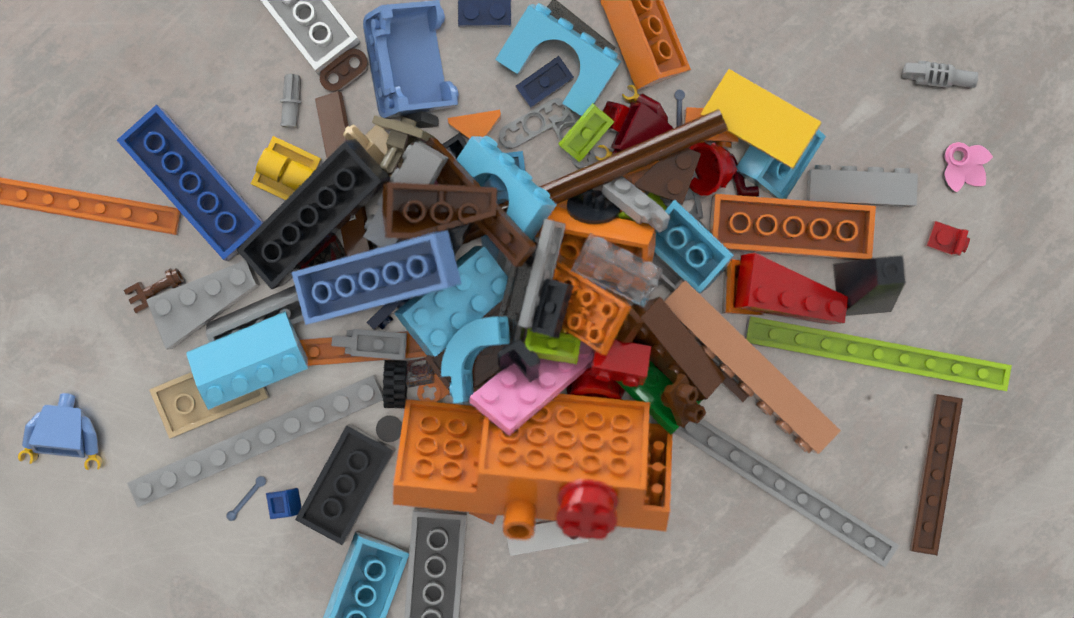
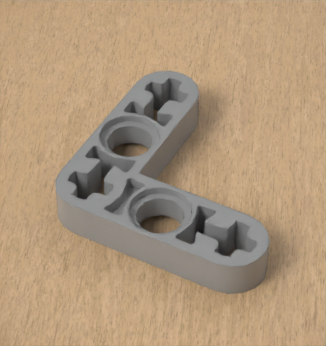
[499,98,595,169]

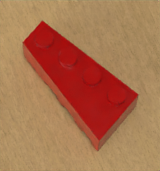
[734,252,848,325]

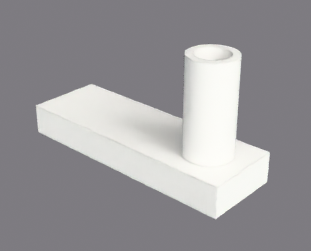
[507,520,588,556]

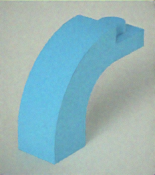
[441,317,510,403]

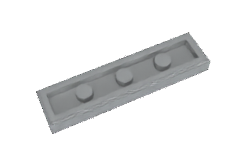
[518,219,566,328]

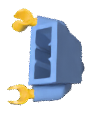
[18,393,102,470]

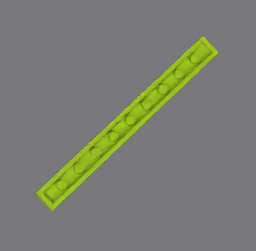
[745,316,1012,391]

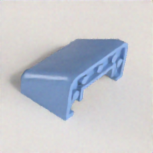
[363,0,459,118]

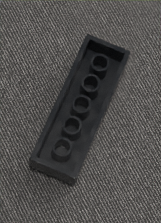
[236,139,391,290]

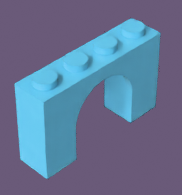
[495,3,622,116]
[456,136,556,241]

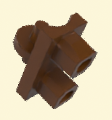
[661,373,706,427]

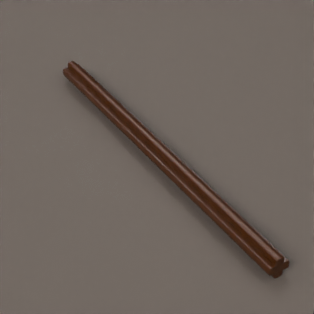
[462,109,728,245]

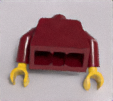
[595,85,673,161]

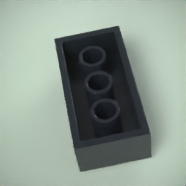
[295,424,396,545]

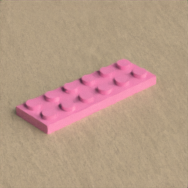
[469,331,616,435]

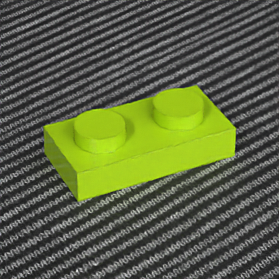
[558,103,614,162]
[525,328,581,364]

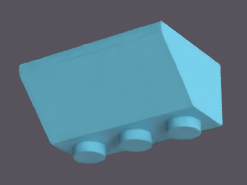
[737,129,826,199]
[654,200,734,294]

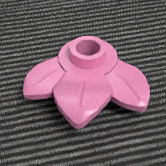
[944,142,993,192]

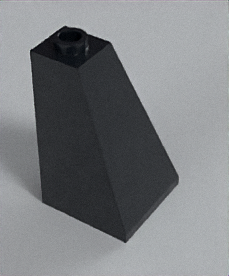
[833,255,906,316]

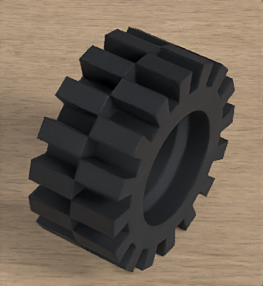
[383,360,407,409]

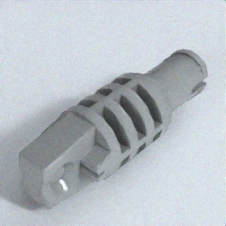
[902,61,978,88]

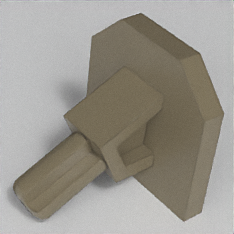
[372,115,435,175]

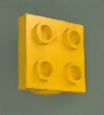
[250,136,322,200]

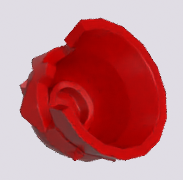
[689,142,738,196]

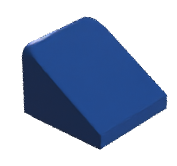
[266,488,302,519]

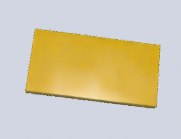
[701,69,821,169]

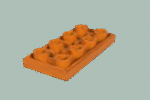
[552,260,632,355]

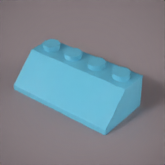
[186,311,308,410]
[323,531,409,618]

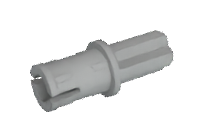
[280,74,301,128]

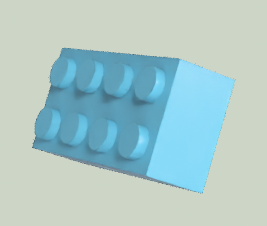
[394,246,516,357]

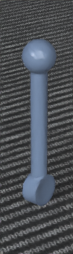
[674,89,685,127]
[226,476,266,521]

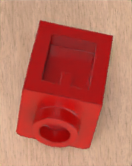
[925,221,970,257]

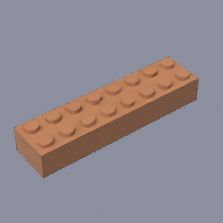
[664,280,841,454]

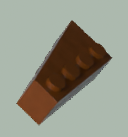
[631,297,726,401]

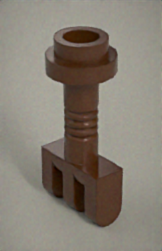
[123,268,184,314]

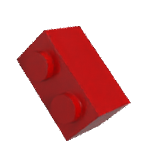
[589,339,651,387]

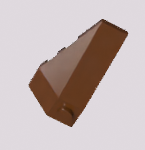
[382,182,497,239]

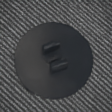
[567,189,620,224]

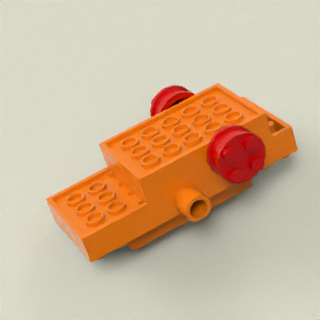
[393,368,673,540]

